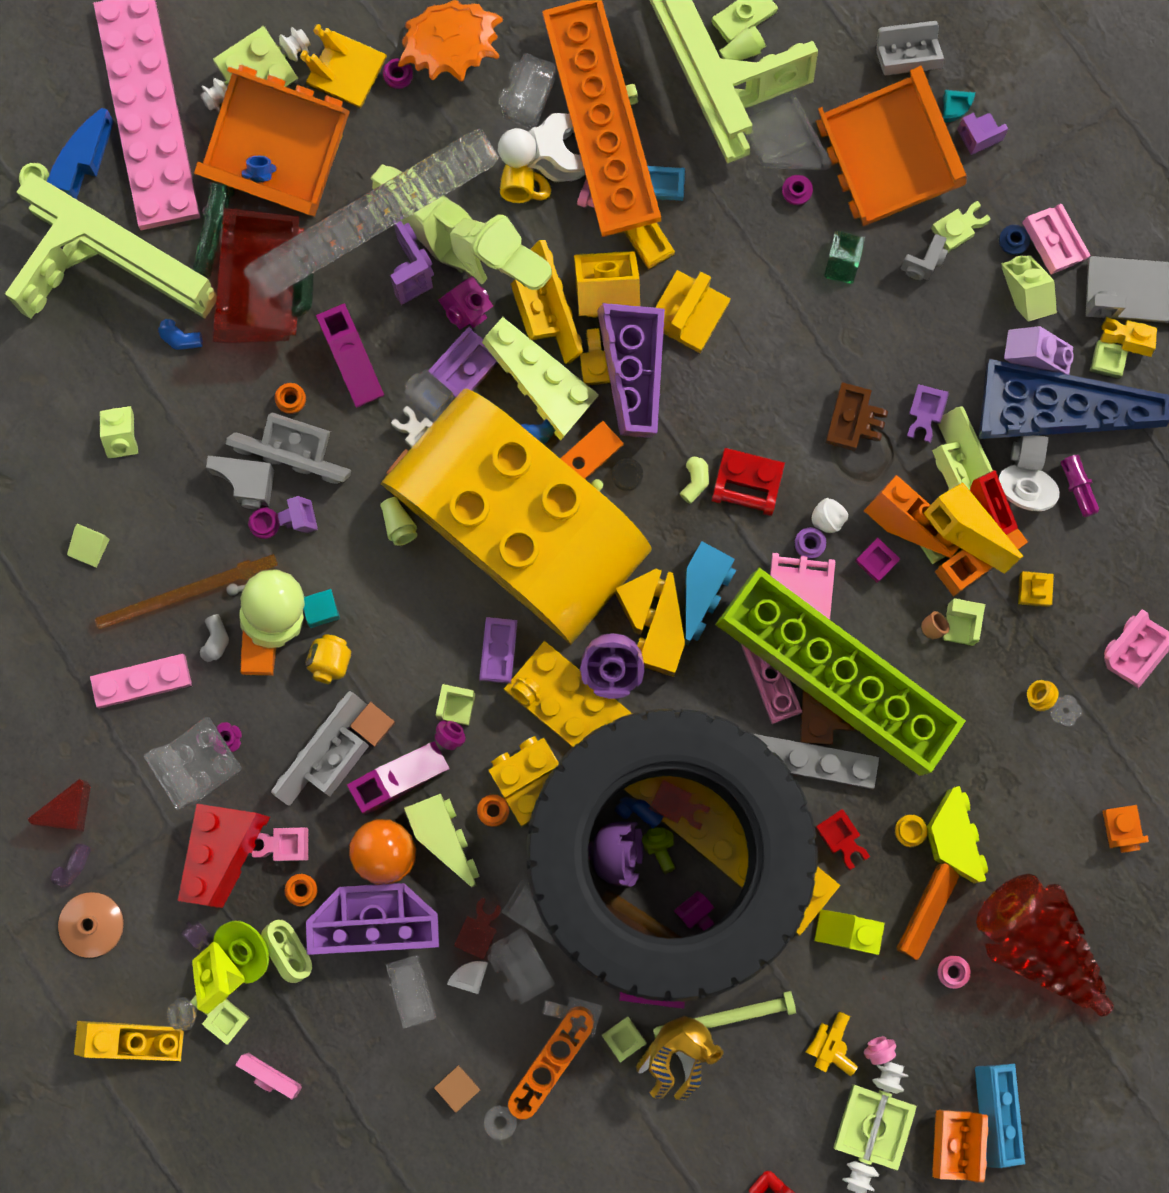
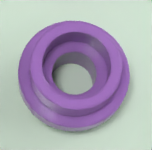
[795,527,826,559]

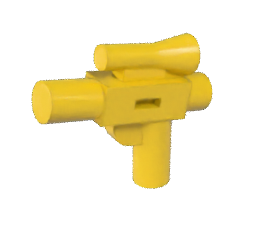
[805,1011,858,1077]

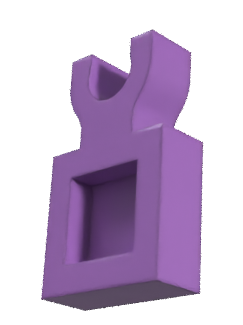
[907,384,949,443]

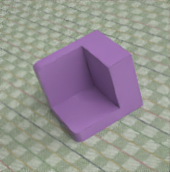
[957,113,1009,155]

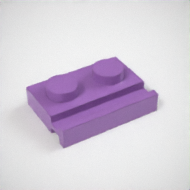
[427,327,498,398]

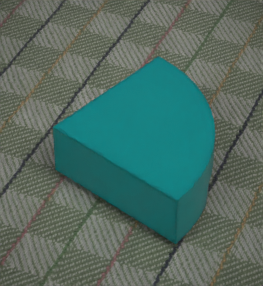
[942,90,975,122]

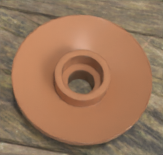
[58,892,124,958]

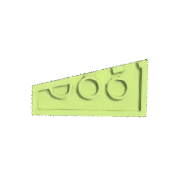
[482,317,599,441]

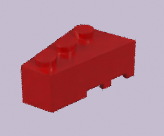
[178,804,270,908]

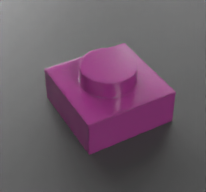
[855,538,900,583]

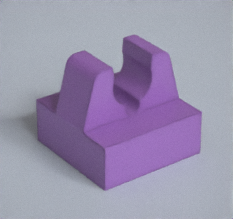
[277,496,318,533]

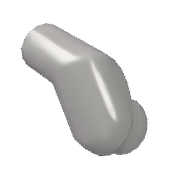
[200,614,229,662]

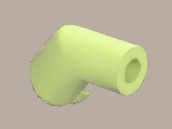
[680,456,709,504]

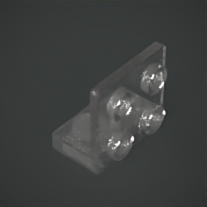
[144,717,241,810]

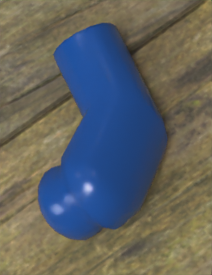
[158,319,203,350]
[521,419,555,444]
[615,797,663,829]

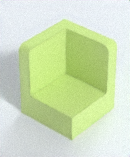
[943,598,985,646]
[436,684,475,726]

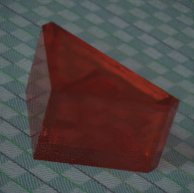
[27,779,91,831]

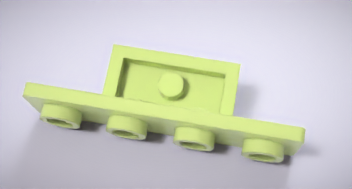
[932,406,993,490]

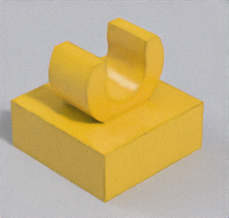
[1018,571,1054,607]

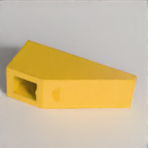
[924,482,1023,574]
[637,572,685,677]
[74,1021,184,1061]

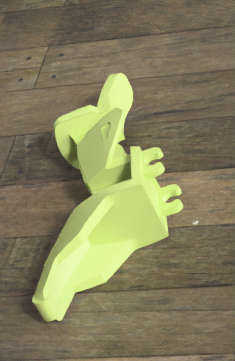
[371,164,552,290]

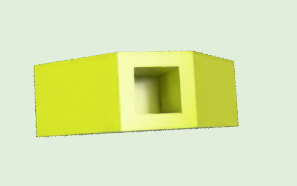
[927,786,988,883]

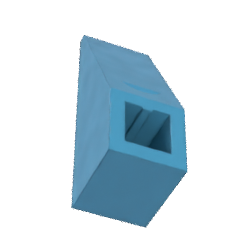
[684,541,736,646]

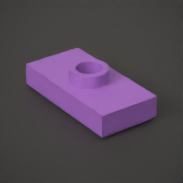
[479,617,518,684]

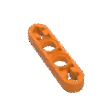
[508,1006,594,1119]

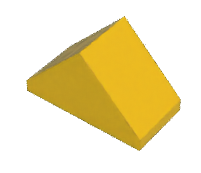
[615,569,662,635]

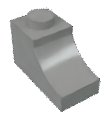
[206,456,275,509]

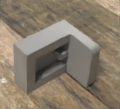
[900,234,948,280]

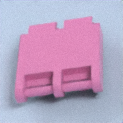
[770,553,835,619]

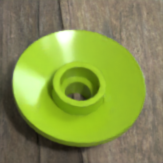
[213,921,269,983]

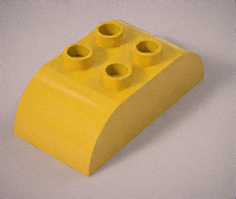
[381,389,652,645]

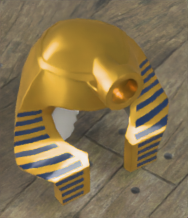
[636,1016,724,1100]

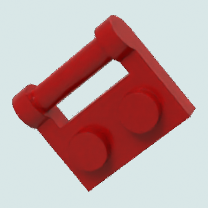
[711,448,785,516]

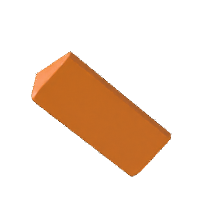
[896,863,959,960]

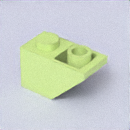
[1002,255,1057,322]

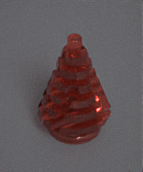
[976,873,1114,1017]

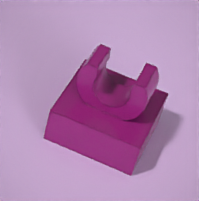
[674,891,714,931]

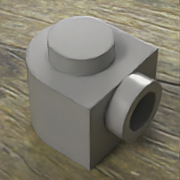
[1010,435,1049,471]

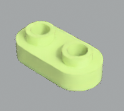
[261,920,312,983]

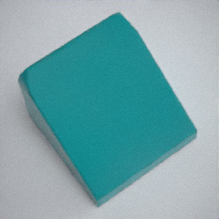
[304,589,340,628]

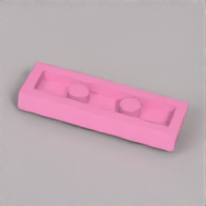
[90,654,192,709]

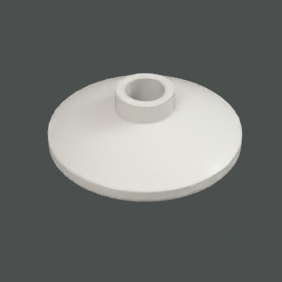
[999,465,1059,511]

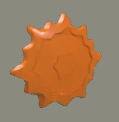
[398,0,503,82]

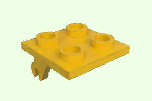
[300,24,387,108]

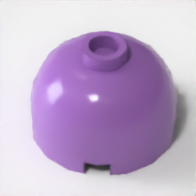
[580,633,644,699]
[588,821,643,887]

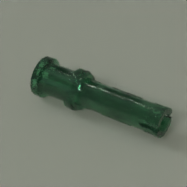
[192,182,235,278]

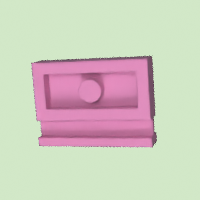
[1022,203,1091,274]

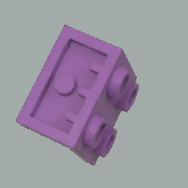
[390,217,434,305]

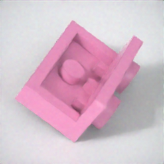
[1104,609,1169,689]

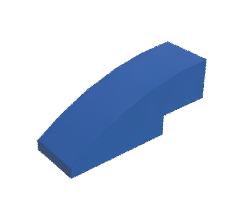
[47,108,114,200]

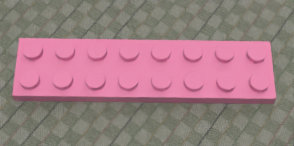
[94,0,201,230]

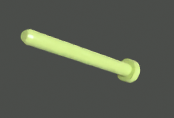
[653,991,796,1038]

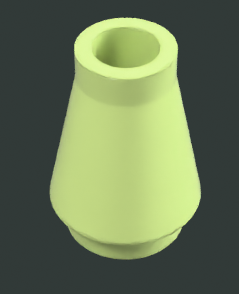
[719,26,766,61]
[380,497,417,546]

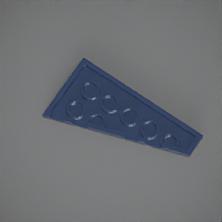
[979,359,1169,439]

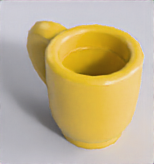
[500,164,551,203]

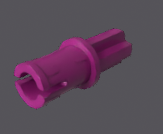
[1060,455,1099,517]

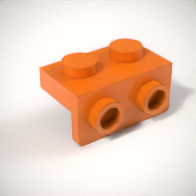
[932,1110,989,1183]

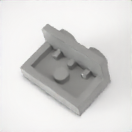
[876,21,944,75]

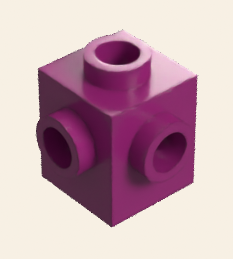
[438,276,493,330]

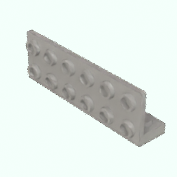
[1086,256,1169,323]

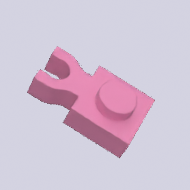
[252,827,308,861]

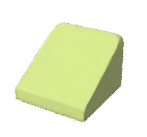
[67,524,110,568]

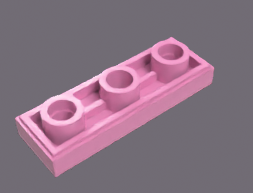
[741,644,802,724]

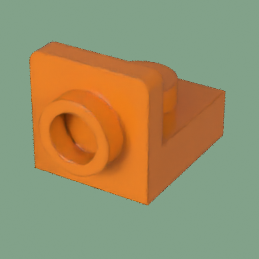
[1102,805,1149,853]

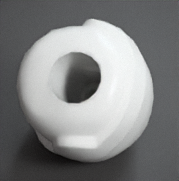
[811,498,848,533]

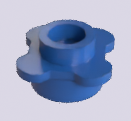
[242,156,276,183]

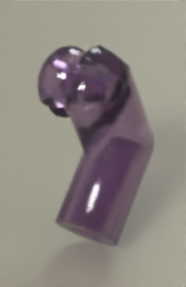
[51,843,91,888]

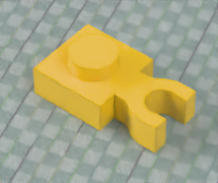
[1100,317,1157,357]

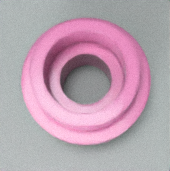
[937,956,970,989]
[864,1036,896,1065]

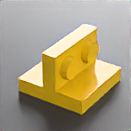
[655,270,731,354]

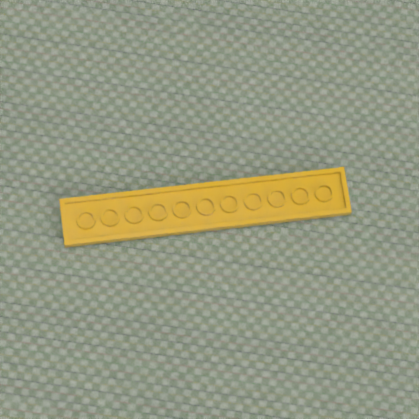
[504,641,840,936]

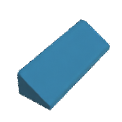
[975,1064,1025,1168]

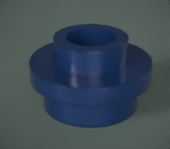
[999,225,1030,255]

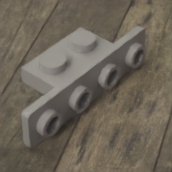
[225,413,352,484]
[271,691,369,806]

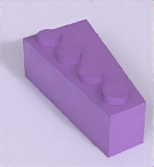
[597,303,665,438]

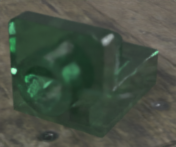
[824,231,865,284]

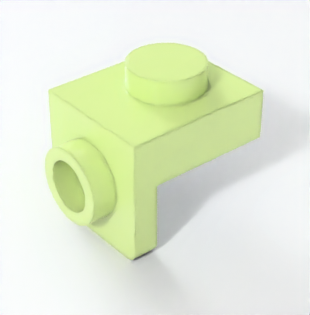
[100,406,138,458]

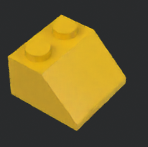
[574,251,640,317]

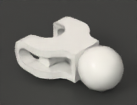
[498,113,585,182]

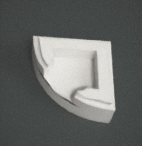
[447,961,488,994]

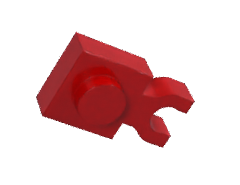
[815,809,870,871]

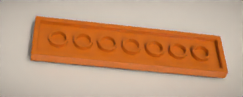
[542,0,662,237]

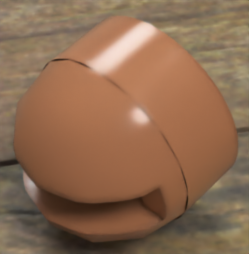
[921,611,950,639]

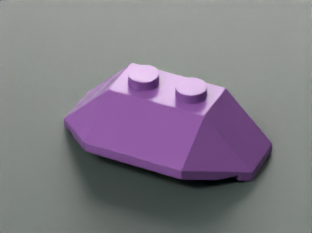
[306,883,439,955]

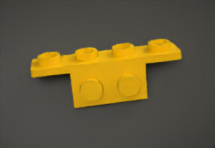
[510,240,583,364]

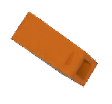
[864,475,960,558]
[935,529,1028,597]

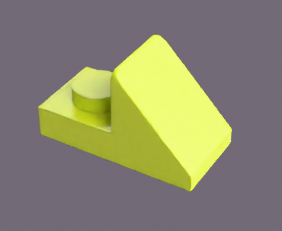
[814,909,885,955]
[192,942,245,1014]

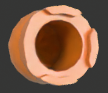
[349,819,417,885]

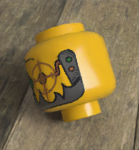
[305,634,351,684]

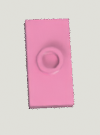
[236,1053,302,1099]

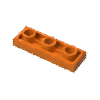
[560,421,624,479]

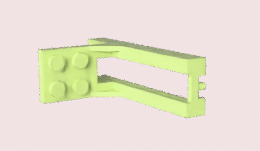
[650,0,818,163]
[5,172,218,319]

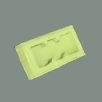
[712,0,778,44]

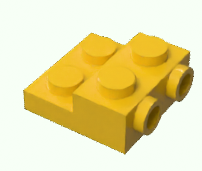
[489,736,559,827]

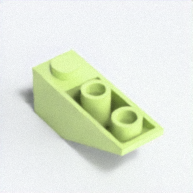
[404,794,480,887]

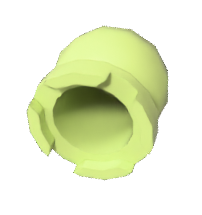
[239,569,305,648]

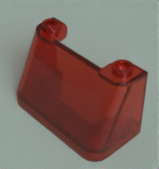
[213,208,305,343]

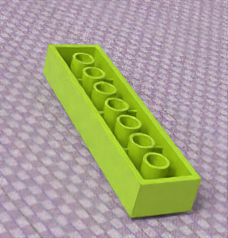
[715,568,966,776]

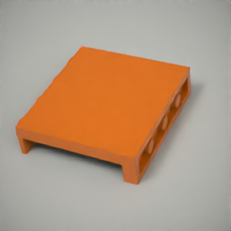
[194,65,350,216]
[815,66,967,226]

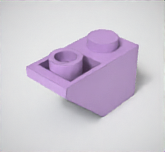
[1004,326,1073,375]

